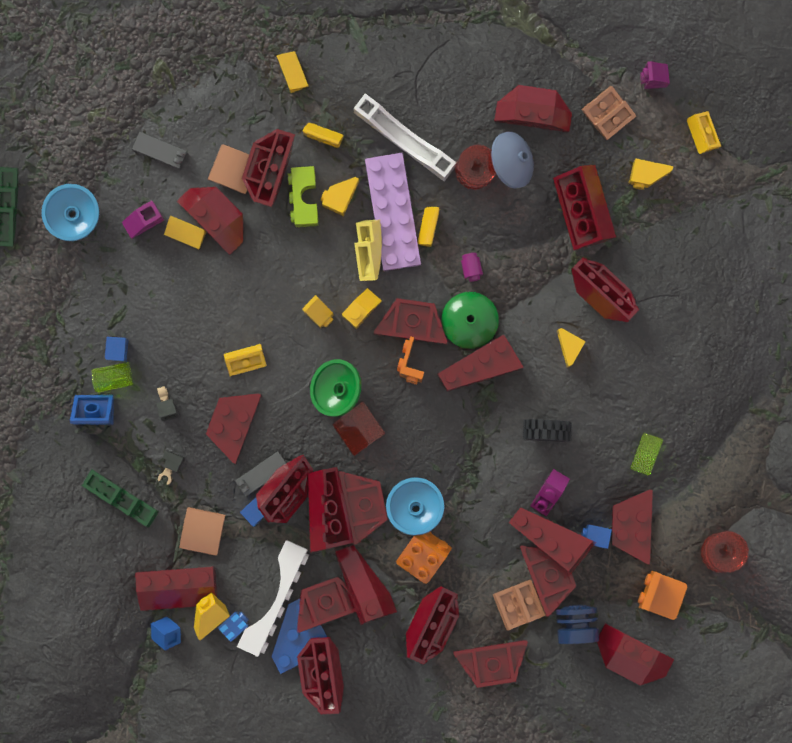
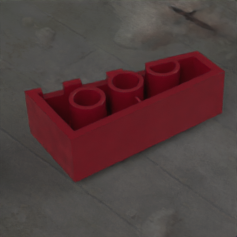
[308,467,354,552]
[509,507,596,573]

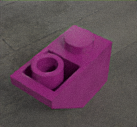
[640,61,670,89]
[122,200,164,239]
[530,469,570,516]

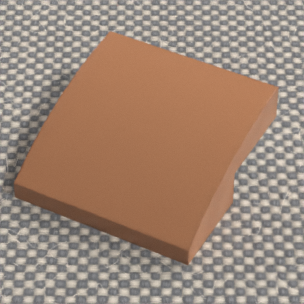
[581,86,636,140]
[208,144,249,194]
[179,507,225,556]
[492,580,545,630]

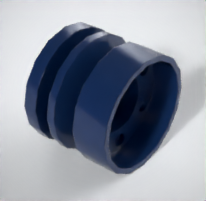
[556,605,599,644]

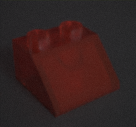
[332,402,386,456]

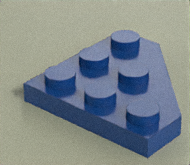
[272,598,327,674]

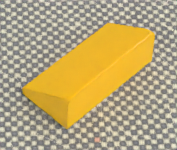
[277,51,308,93]
[687,111,721,154]
[303,123,343,148]
[417,207,440,247]
[164,216,207,249]
[224,344,267,376]

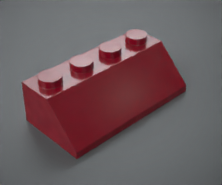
[553,165,616,250]
[135,566,217,611]

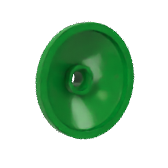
[441,292,499,349]
[310,359,362,417]

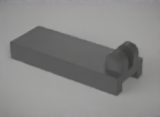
[132,132,187,170]
[235,451,286,497]

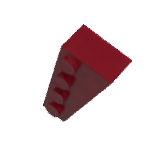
[437,335,524,392]

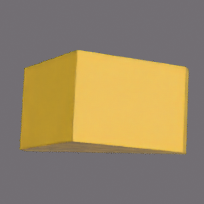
[557,328,586,367]

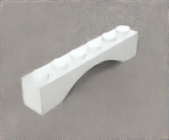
[354,94,456,181]
[237,540,309,656]

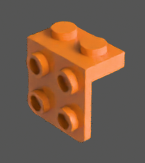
[397,336,424,385]
[396,531,452,584]
[638,571,687,620]

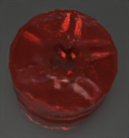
[455,145,496,190]
[701,531,749,573]

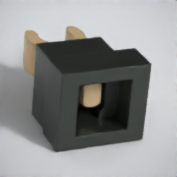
[156,386,179,421]
[158,450,185,485]

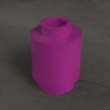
[461,253,483,282]

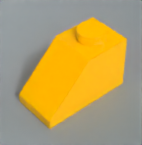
[629,159,673,190]
[321,177,359,216]
[342,288,382,329]
[302,295,334,328]
[194,593,230,640]

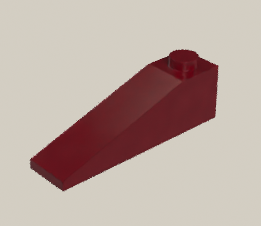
[335,545,397,625]

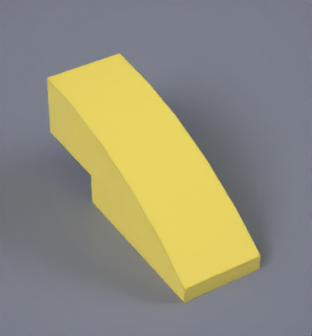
[354,219,382,281]

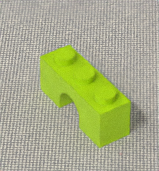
[288,166,319,227]

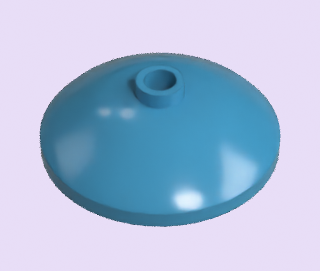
[42,184,99,241]
[386,478,444,535]

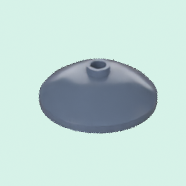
[491,132,534,189]

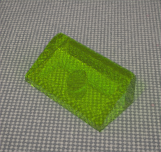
[91,362,133,392]
[630,433,663,475]

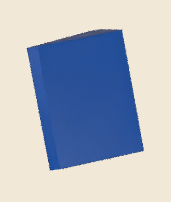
[70,395,114,425]

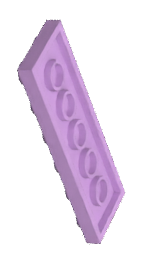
[365,153,421,271]

